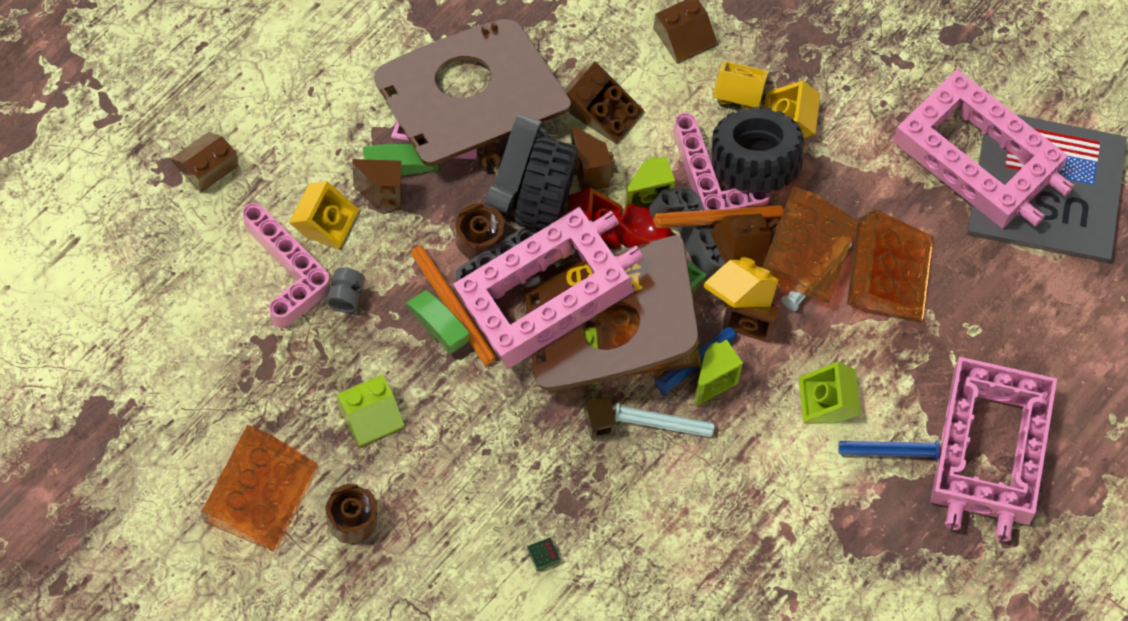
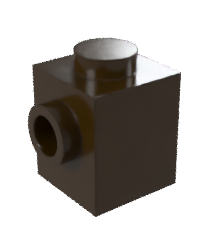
[584,397,617,439]

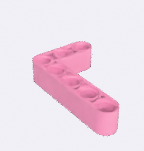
[673,113,771,210]
[242,203,330,328]

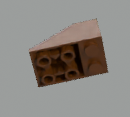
[564,61,644,144]

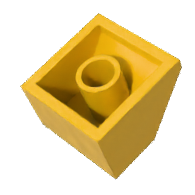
[713,60,768,109]
[764,81,820,137]
[289,181,360,249]
[704,257,778,308]

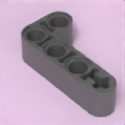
[484,113,542,214]
[649,188,725,280]
[456,228,551,282]

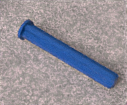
[654,327,737,396]
[838,440,939,460]

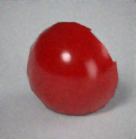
[614,204,674,248]

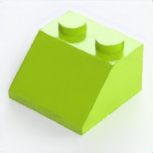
[624,156,675,211]
[694,340,743,407]
[798,361,861,424]
[337,374,405,448]

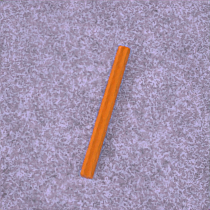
[653,205,784,228]
[411,245,495,365]

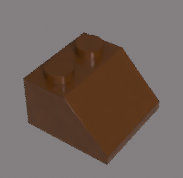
[653,0,717,63]
[571,127,615,190]
[171,132,239,193]
[352,159,402,211]
[710,214,771,269]
[722,303,780,343]

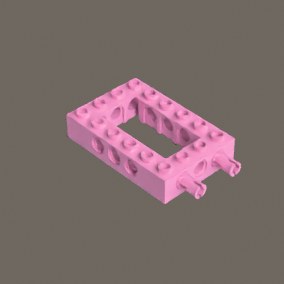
[893,69,1074,229]
[453,207,644,369]
[930,357,1057,541]

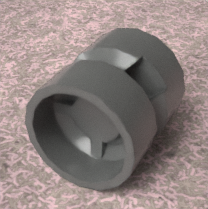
[326,267,365,313]

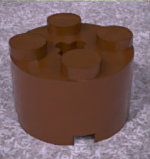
[455,203,504,260]
[325,484,378,543]

